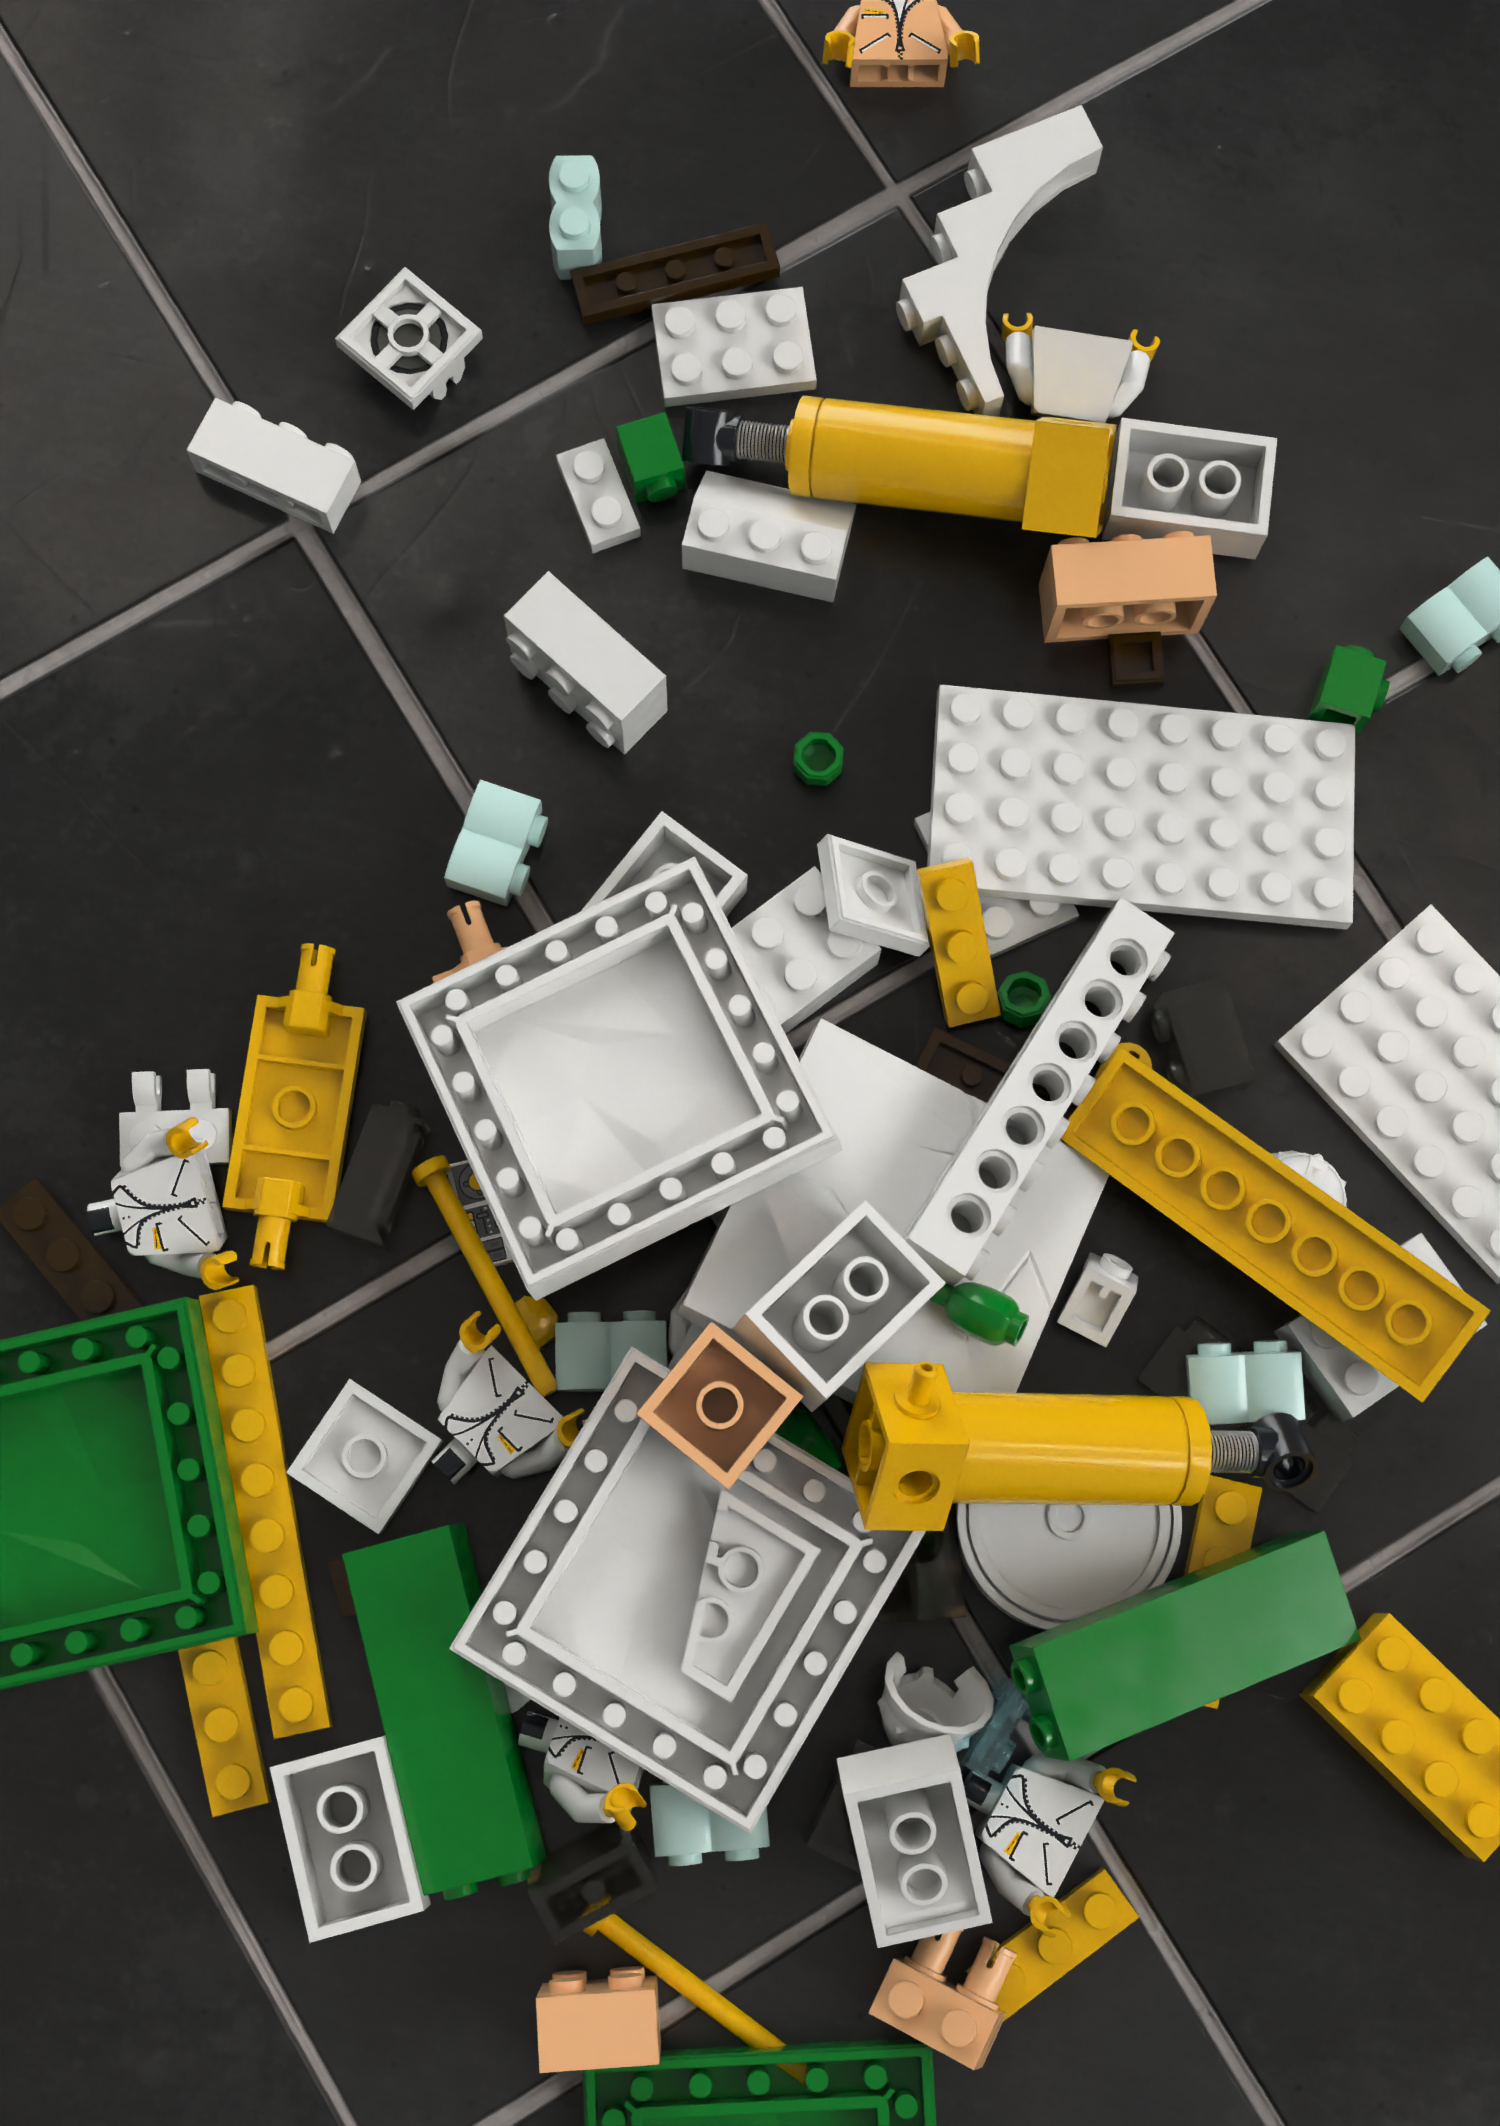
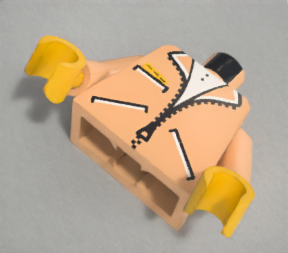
[822,0,980,87]

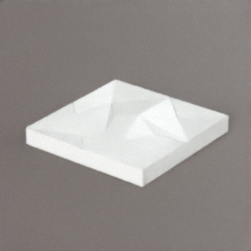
[396,856,842,1301]
[675,1018,1109,1404]
[449,1346,926,1834]

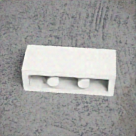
[187,398,361,534]

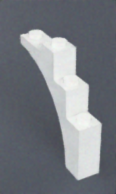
[896,105,1103,417]

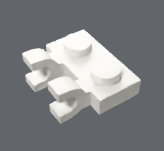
[119,1069,233,1167]

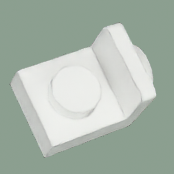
[1057,1252,1139,1347]

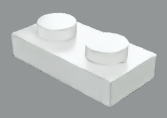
[556,438,641,553]

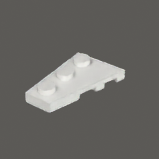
[680,1488,821,1703]

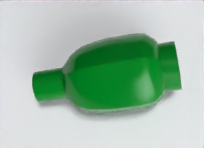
[929,1282,1029,1347]

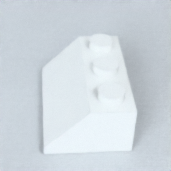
[682,470,856,603]

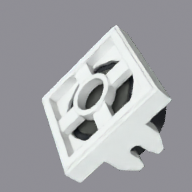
[335,267,483,410]

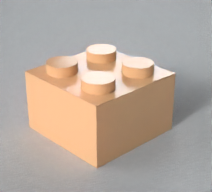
[636,1321,803,1490]
[536,1966,661,2073]

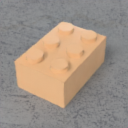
[1039,531,1217,643]

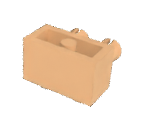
[869,1929,1018,2070]

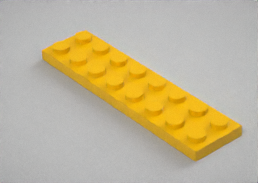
[1060,1047,1491,1403]

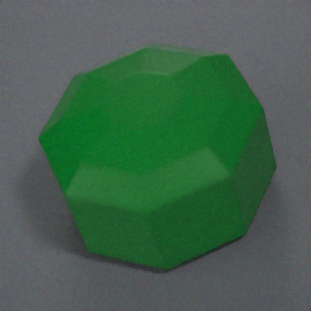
[793,732,844,786]
[997,971,1051,1028]

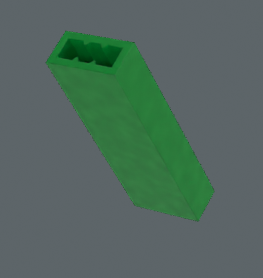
[342,1522,547,1900]
[1009,1531,1361,1762]

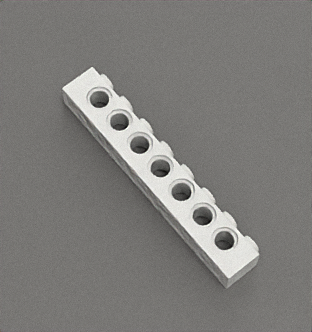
[903,897,1174,1287]

